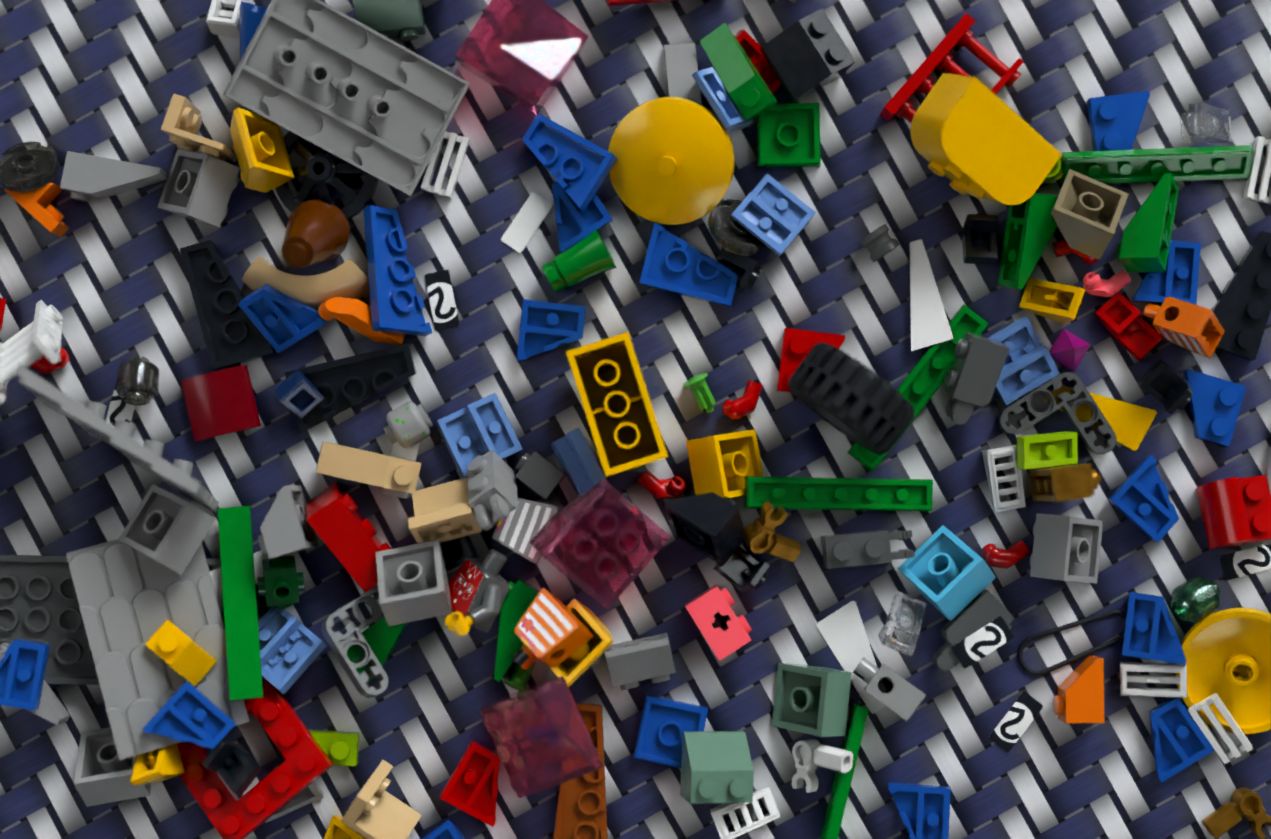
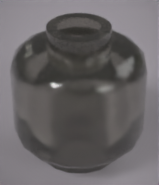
[116,356,160,406]

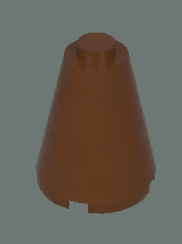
[282,199,350,268]

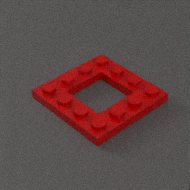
[177,676,333,839]

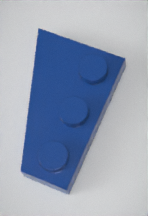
[522,113,617,212]
[639,222,739,307]

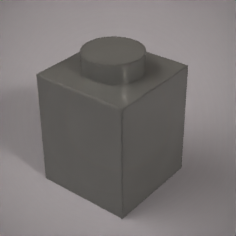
[515,451,566,500]

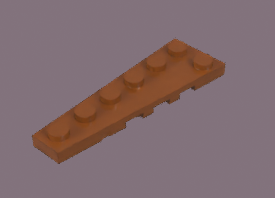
[553,701,608,839]

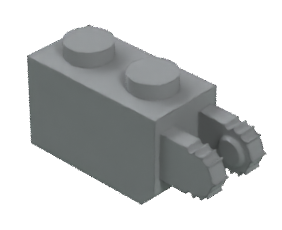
[467,449,518,531]

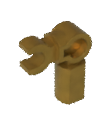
[743,501,801,562]
[1201,787,1271,839]

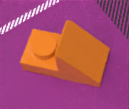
[4,183,69,237]

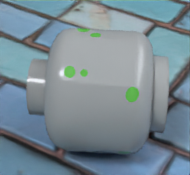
[383,401,433,448]

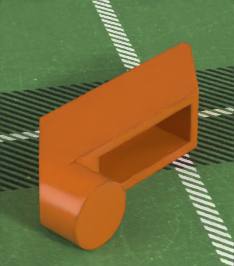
[318,297,405,345]

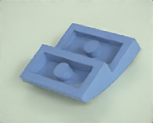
[692,67,753,132]
[730,173,816,256]
[988,316,1060,405]
[435,393,523,478]
[551,427,609,501]
[258,606,327,694]

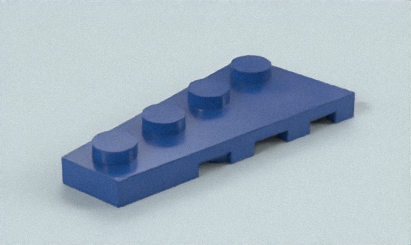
[363,205,432,336]

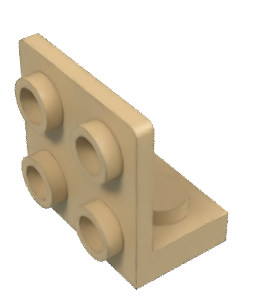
[161,93,237,162]
[408,477,482,544]
[341,760,421,839]

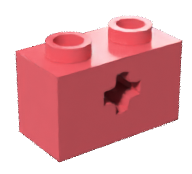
[684,585,752,661]

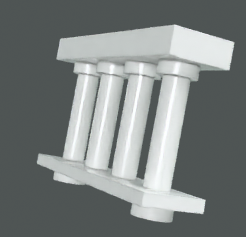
[0,300,63,404]

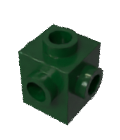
[257,556,305,608]

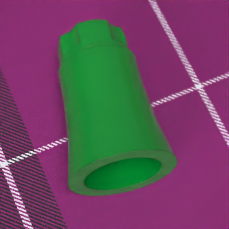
[542,229,617,292]

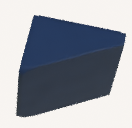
[276,370,324,419]

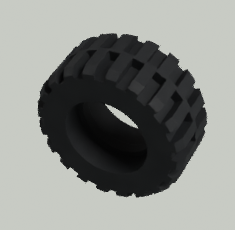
[788,342,914,455]

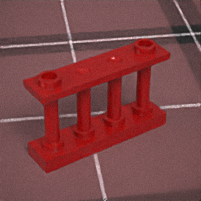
[880,13,1024,123]

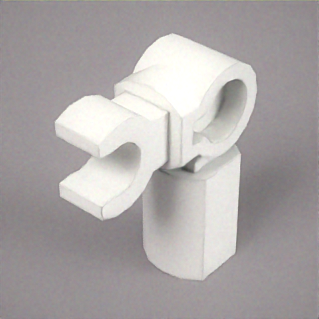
[792,739,853,793]

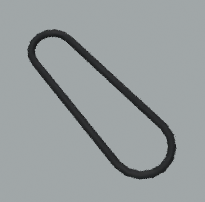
[1018,610,1127,675]

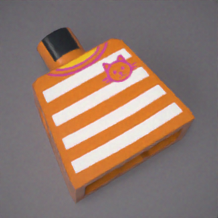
[1143,297,1225,359]
[513,588,594,671]

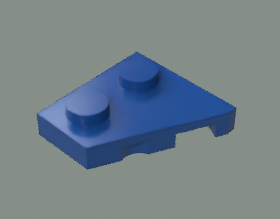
[1087,91,1150,151]
[239,284,327,353]
[516,299,586,360]
[1122,592,1187,665]
[142,680,236,749]
[888,782,951,839]

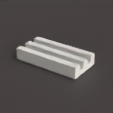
[421,131,470,199]
[1243,136,1271,204]
[1120,662,1187,698]
[1188,693,1253,764]

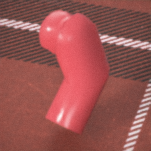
[1083,270,1131,298]

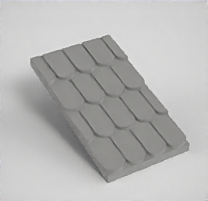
[223,0,470,196]
[16,364,219,513]
[67,539,249,760]

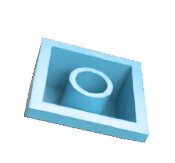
[898,525,996,621]

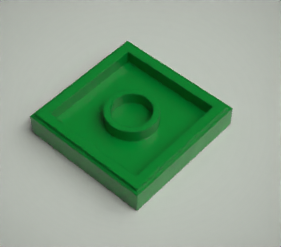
[756,103,821,168]

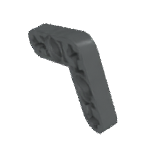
[997,372,1116,454]
[322,586,388,698]

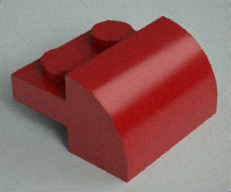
[1196,475,1271,550]

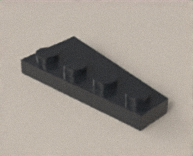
[1211,231,1271,361]
[180,240,276,370]
[285,342,417,434]

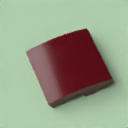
[181,365,261,442]

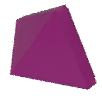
[1049,328,1091,372]

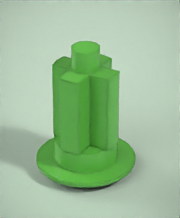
[682,373,716,413]
[503,662,536,693]

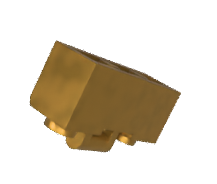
[1029,464,1101,502]

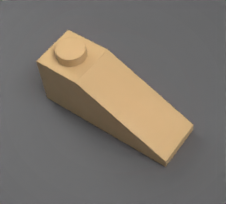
[316,441,421,494]

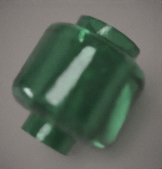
[1171,576,1221,623]

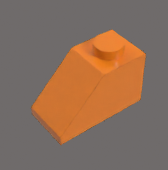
[1053,656,1104,723]

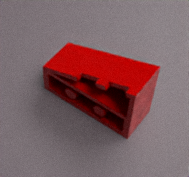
[306,481,392,593]

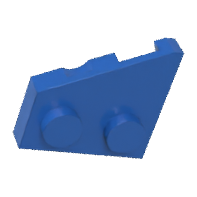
[552,181,613,252]
[1132,240,1201,305]
[1183,369,1247,447]
[1107,455,1179,543]
[0,639,50,711]
[1149,697,1215,783]

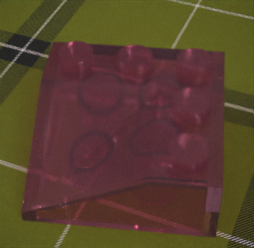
[456,0,588,115]
[530,479,671,610]
[480,676,603,798]

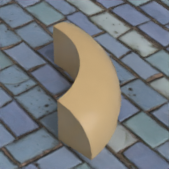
[242,256,370,311]

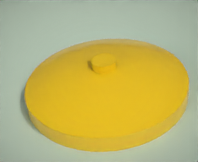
[608,97,735,225]
[1175,608,1271,734]

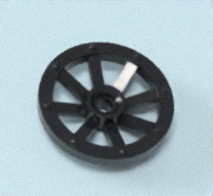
[275,131,378,220]

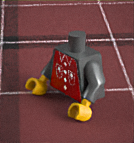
[445,549,509,636]

